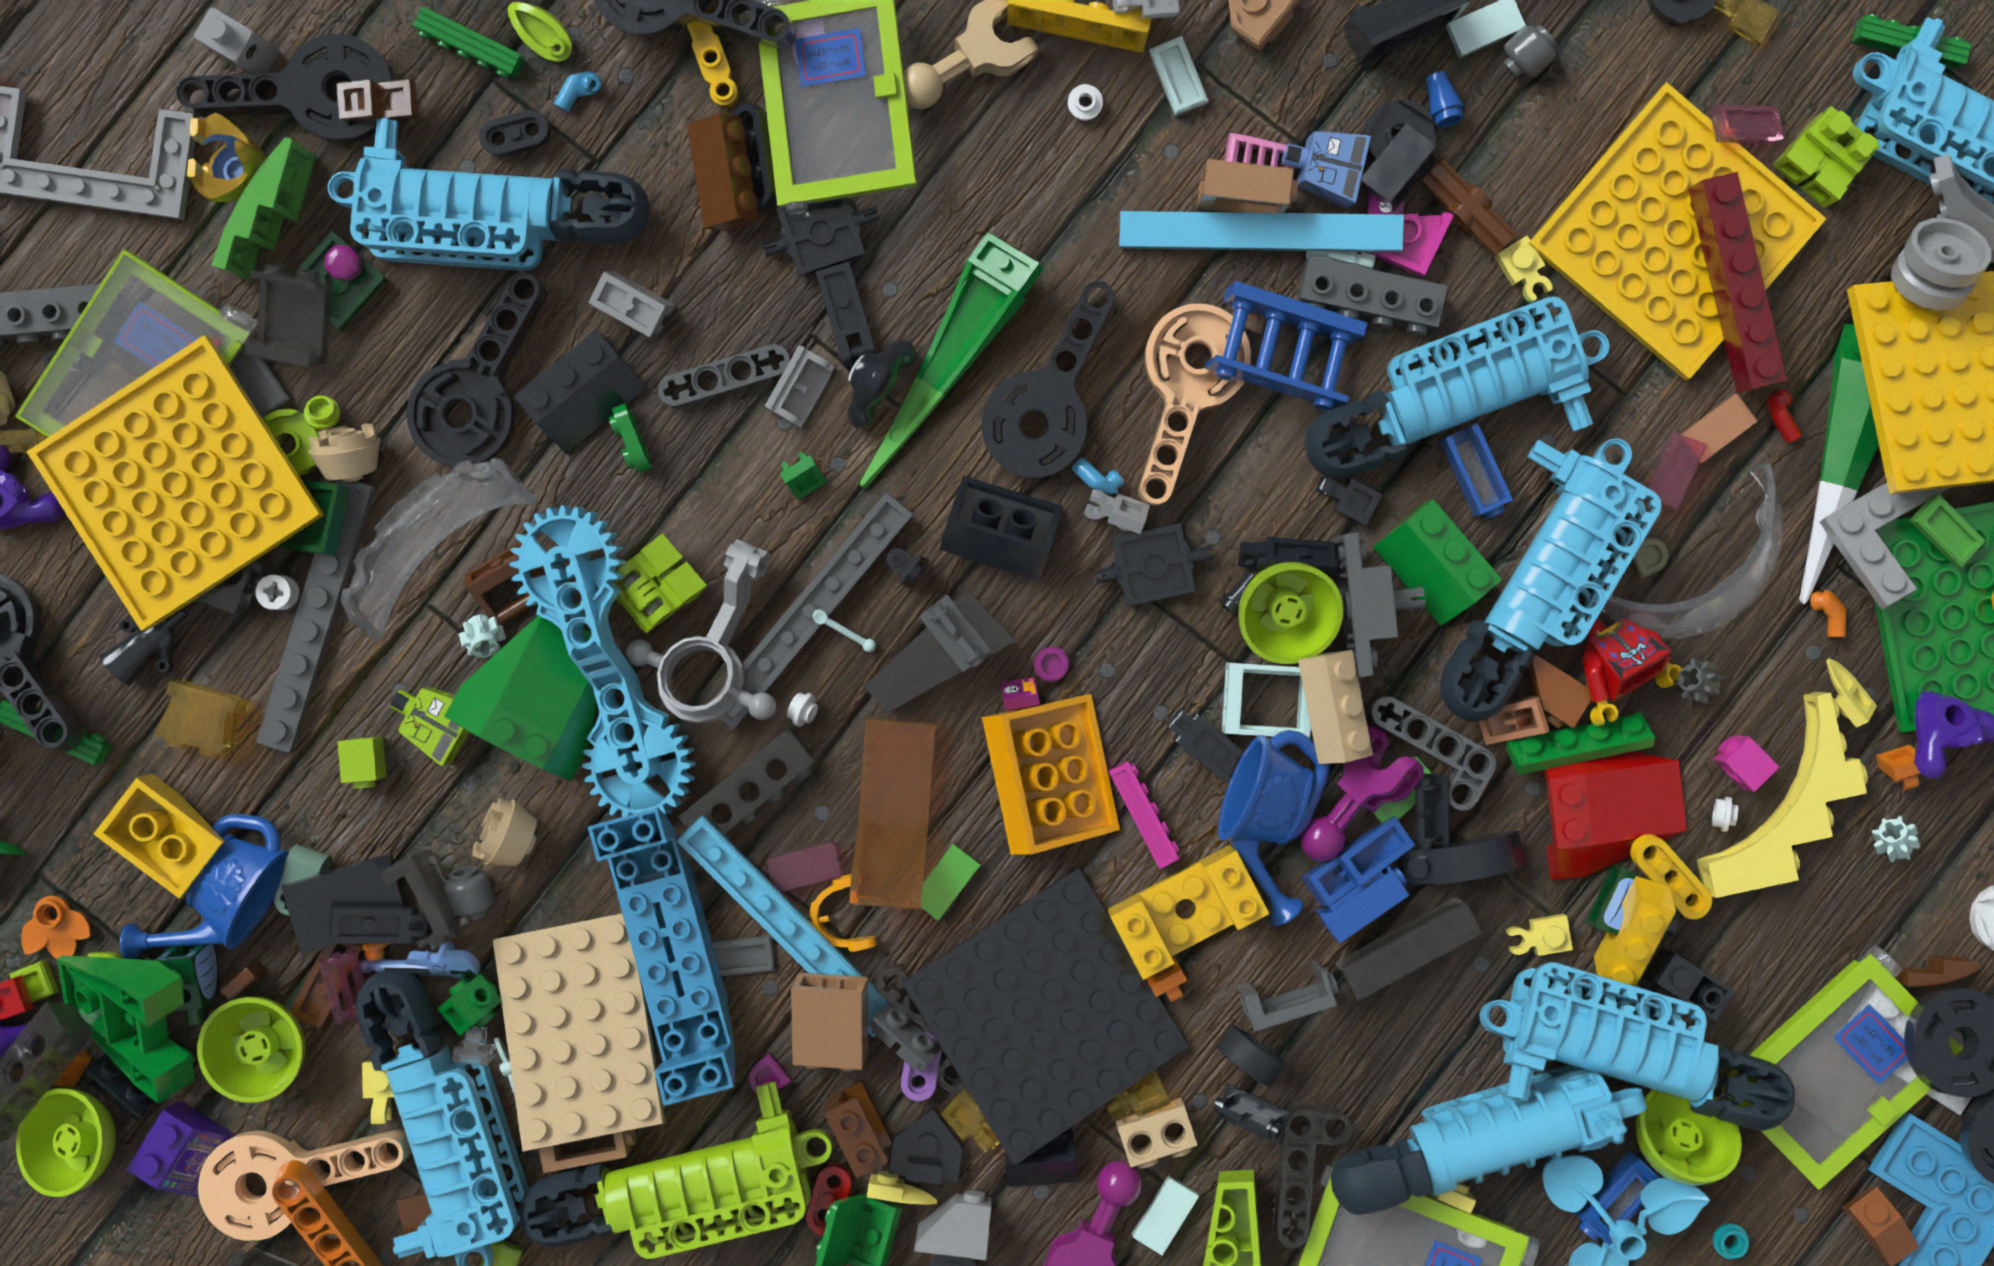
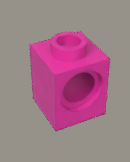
[1713,735,1780,792]

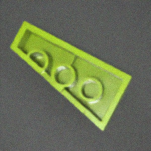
[1203,1170,1262,1266]

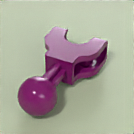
[1300,726,1424,861]
[1043,1161,1142,1266]

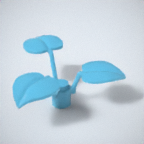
[1542,1155,1709,1266]

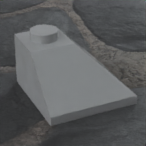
[915,1190,991,1260]

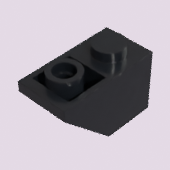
[1644,947,1735,1021]

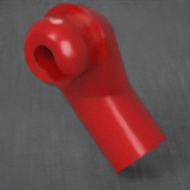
[1766,389,1802,443]

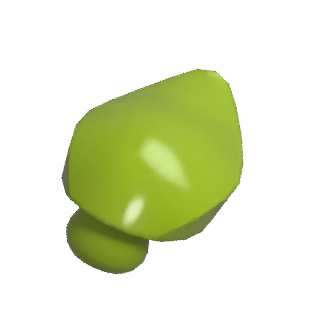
[508,2,572,62]

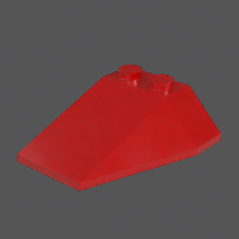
[1538,751,1687,880]

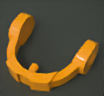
[810,873,877,952]

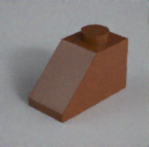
[1526,655,1591,730]
[1841,1187,1919,1266]

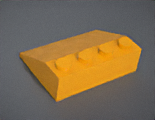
[982,694,1120,855]

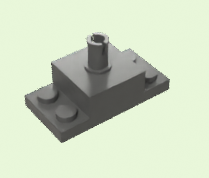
[1332,533,1425,677]

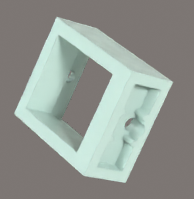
[1221,662,1312,738]

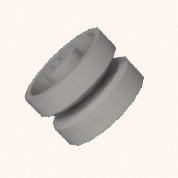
[1891,218,1992,310]

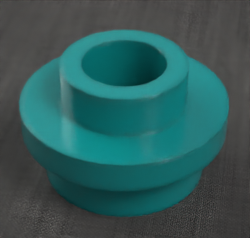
[1712,1223,1749,1259]

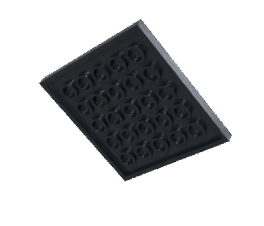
[901,868,1189,1165]

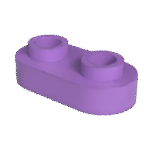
[901,1029,942,1101]

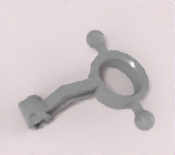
[626,539,776,724]

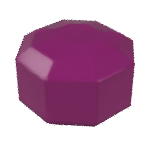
[325,245,362,281]

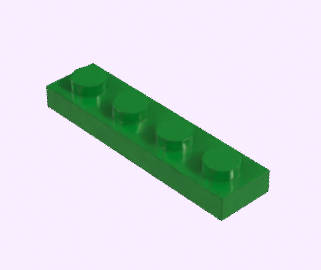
[1506,713,1655,775]

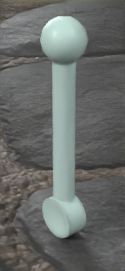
[812,609,876,652]

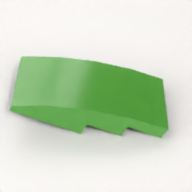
[211,137,316,281]

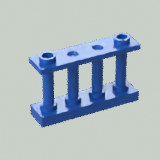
[1205,281,1367,411]

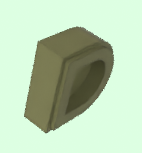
[1628,538,1669,579]

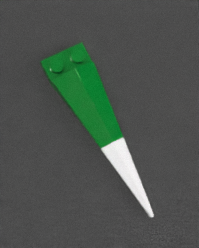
[1799,324,1879,604]

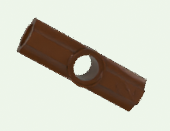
[1420,159,1517,257]

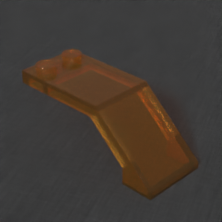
[849,718,936,910]

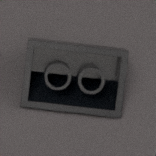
[1343,0,1470,65]
[514,329,648,455]
[939,475,1063,581]

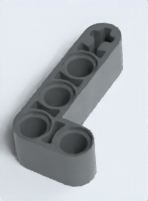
[1366,696,1496,811]

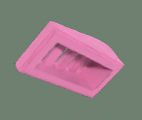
[1224,133,1294,178]

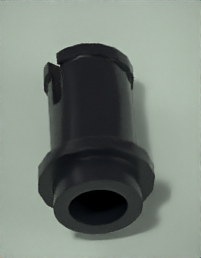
[1220,571,1254,617]

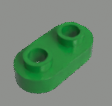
[609,403,653,473]

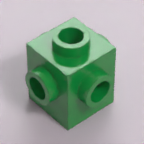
[438,974,501,1036]

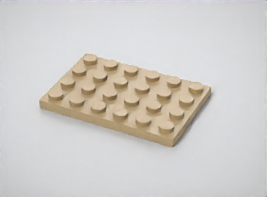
[493,914,665,1152]

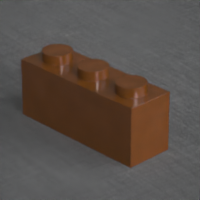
[687,113,759,231]

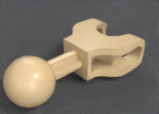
[904,0,1039,109]

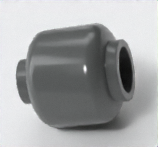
[1503,24,1558,78]
[444,866,495,921]

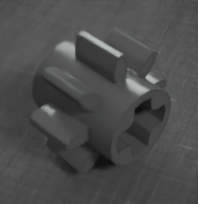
[1675,658,1724,703]

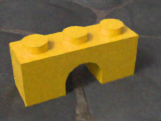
[1594,876,1676,987]

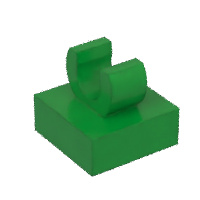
[780,452,827,500]

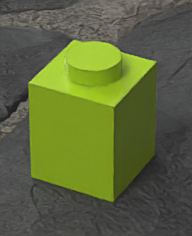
[337,736,387,789]

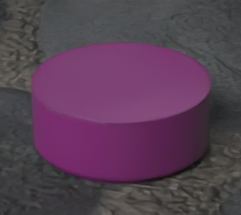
[1034,647,1069,682]

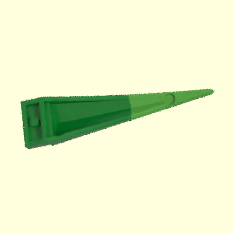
[860,232,1044,489]

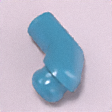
[1072,458,1124,495]

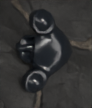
[847,339,915,429]

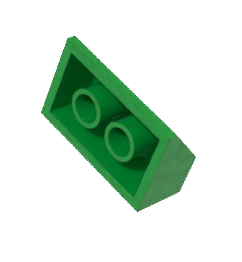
[1372,499,1502,626]

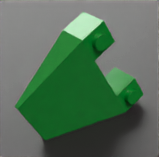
[57,955,195,1104]

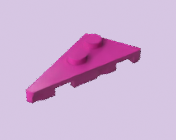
[1368,213,1454,278]

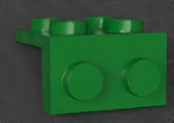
[815,1193,903,1266]

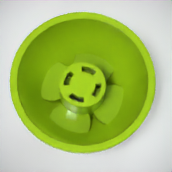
[1238,562,1343,664]
[197,997,305,1103]
[16,1088,116,1197]
[1636,1089,1742,1186]

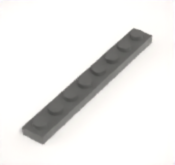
[256,480,376,753]
[712,492,913,730]

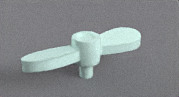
[494,1036,515,1096]

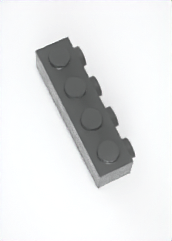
[1296,257,1447,336]
[0,284,122,347]

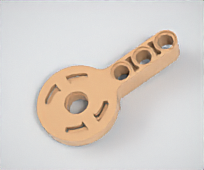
[1139,303,1251,506]
[198,1129,412,1241]

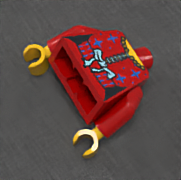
[1582,618,1682,726]

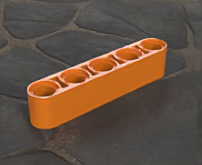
[272,1160,384,1266]

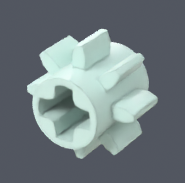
[459,615,506,658]
[1872,816,1921,862]

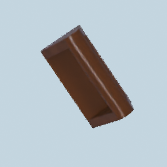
[465,541,546,625]

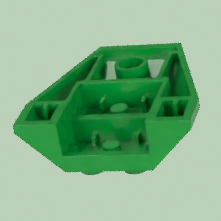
[444,615,597,781]

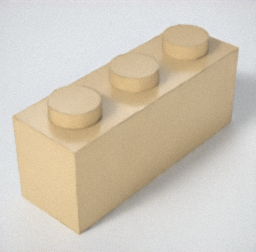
[1298,650,1373,764]

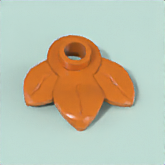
[21,895,91,959]

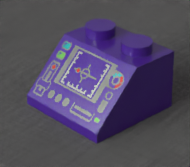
[126,1100,236,1197]

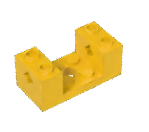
[1007,0,1151,53]
[1107,845,1269,980]

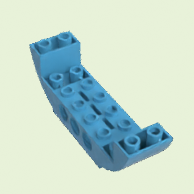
[588,808,735,1106]

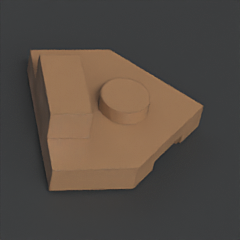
[1229,0,1301,51]

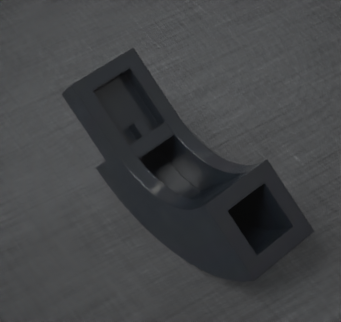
[1401,830,1525,886]

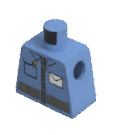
[1282,131,1371,208]

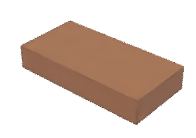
[1677,393,1757,464]

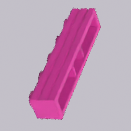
[1108,761,1180,869]

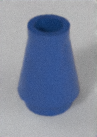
[1426,71,1465,128]

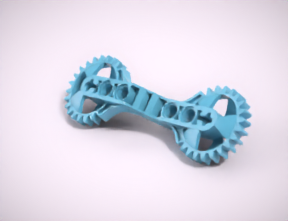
[510,505,696,817]

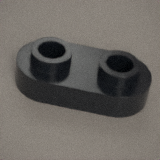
[479,110,551,157]

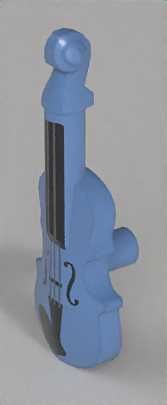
[358,941,481,980]

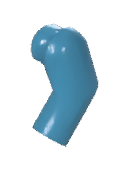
[553,72,602,113]

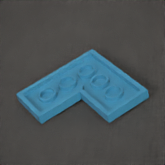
[1868,1112,1994,1266]

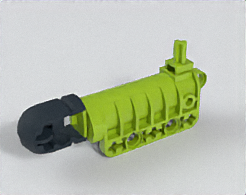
[520,1081,833,1259]

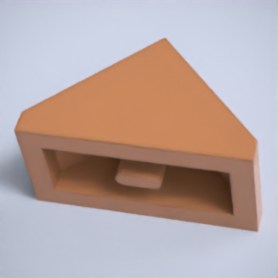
[1479,696,1549,745]

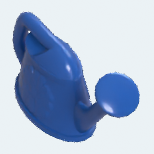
[1218,730,1330,926]
[120,814,289,959]

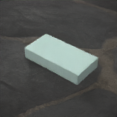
[1446,0,1525,58]
[1149,36,1208,117]
[1132,1175,1199,1255]

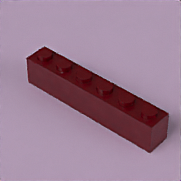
[1688,172,1787,394]

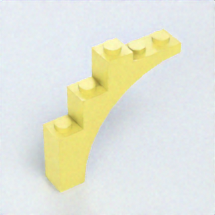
[1697,692,1868,898]

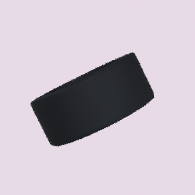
[1216,1025,1286,1087]

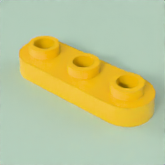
[1630,834,1712,919]

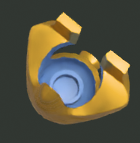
[187,113,266,202]

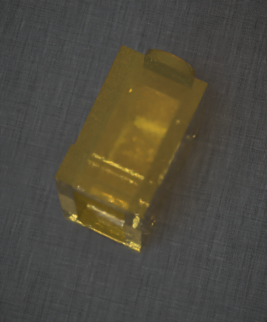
[154,680,250,758]

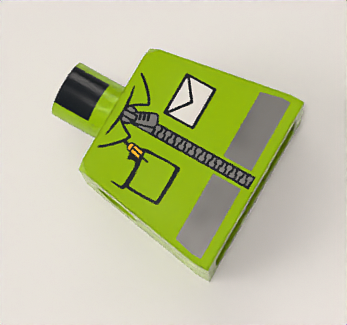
[390,687,469,766]

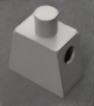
[194,7,281,74]

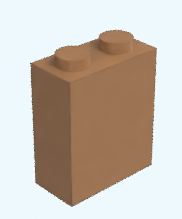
[791,972,869,1072]

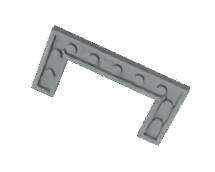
[0,86,199,221]
[1819,482,1952,610]

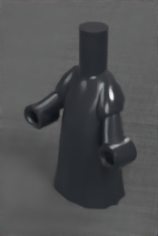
[99,608,189,686]

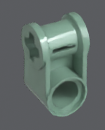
[275,844,331,916]

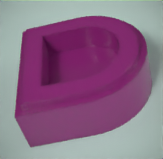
[749,1052,792,1093]

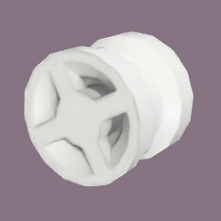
[256,575,300,610]

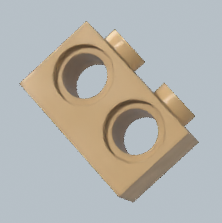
[1115,1097,1198,1168]

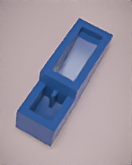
[1301,816,1415,906]

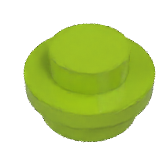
[304,396,341,430]

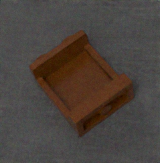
[824,1079,893,1178]

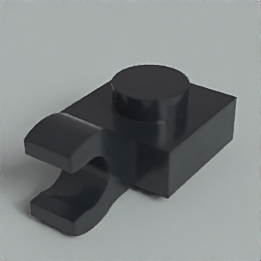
[1315,476,1383,526]

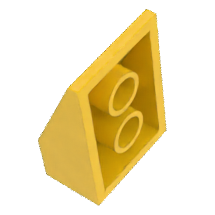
[94,774,225,898]

